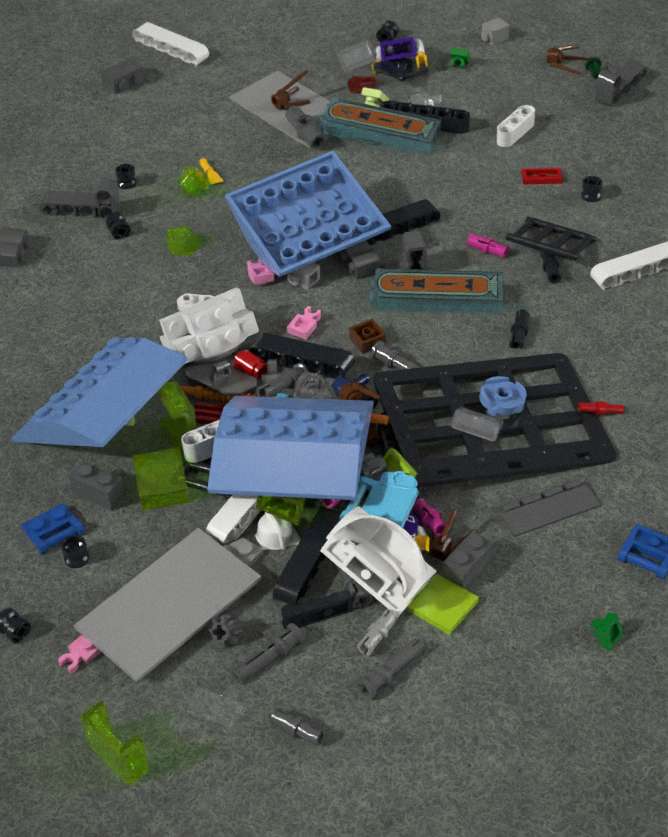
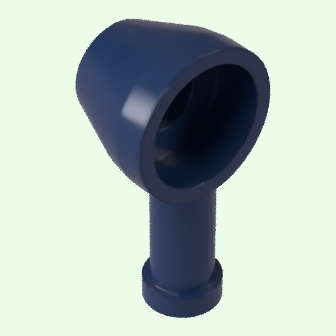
[332,373,370,397]

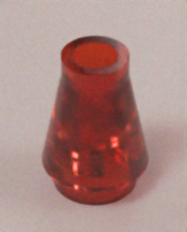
[348,76,376,94]

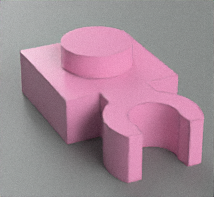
[247,259,274,285]
[287,306,321,340]
[58,635,101,674]

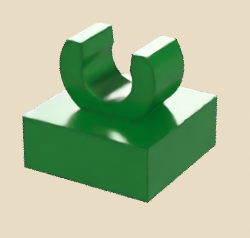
[450,47,471,69]
[590,612,623,651]

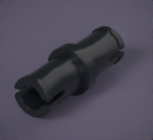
[541,251,562,284]
[509,309,530,349]

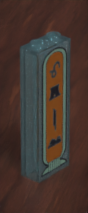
[319,97,441,156]
[369,268,503,314]

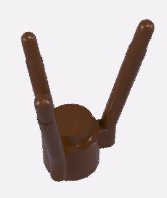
[547,45,590,75]
[271,70,310,110]
[337,382,380,401]
[429,510,476,561]

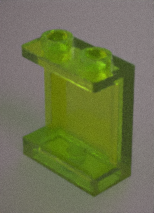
[156,380,197,454]
[133,447,189,511]
[80,701,149,787]

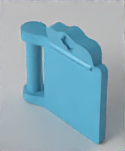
[339,471,419,528]

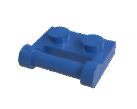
[21,503,85,555]
[617,524,668,580]

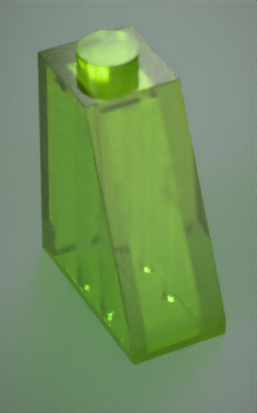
[256,496,307,525]

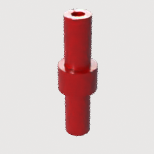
[578,401,624,415]

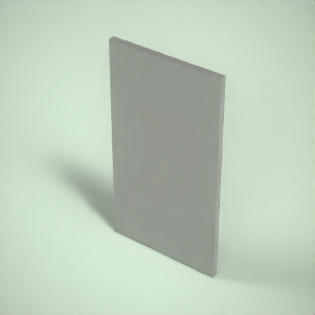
[228,70,353,148]
[74,528,262,682]

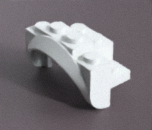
[159,288,259,364]
[320,506,437,617]

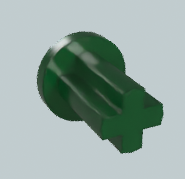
[585,57,601,79]

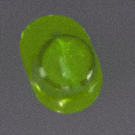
[178,165,210,197]
[166,226,204,256]

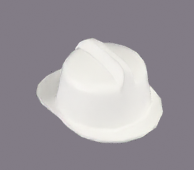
[255,509,300,550]

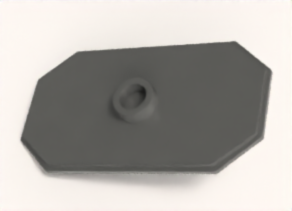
[186,361,257,395]

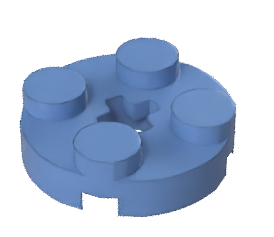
[479,376,527,416]

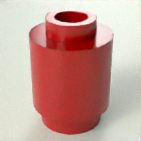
[234,350,268,380]

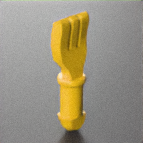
[199,158,223,185]

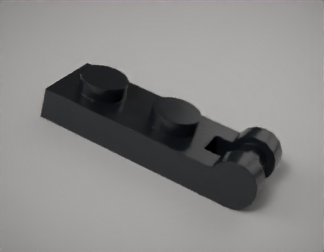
[281,589,353,630]

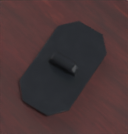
[373,58,428,81]

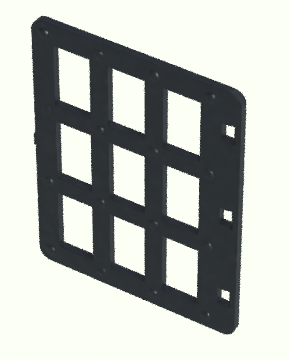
[373,353,617,487]

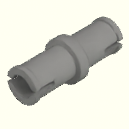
[357,609,398,656]

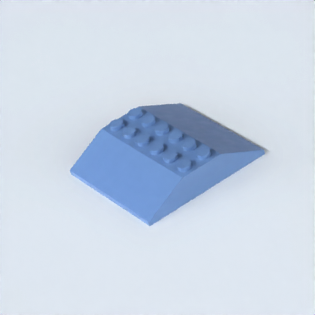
[225,151,391,277]
[11,337,188,447]
[207,396,373,500]

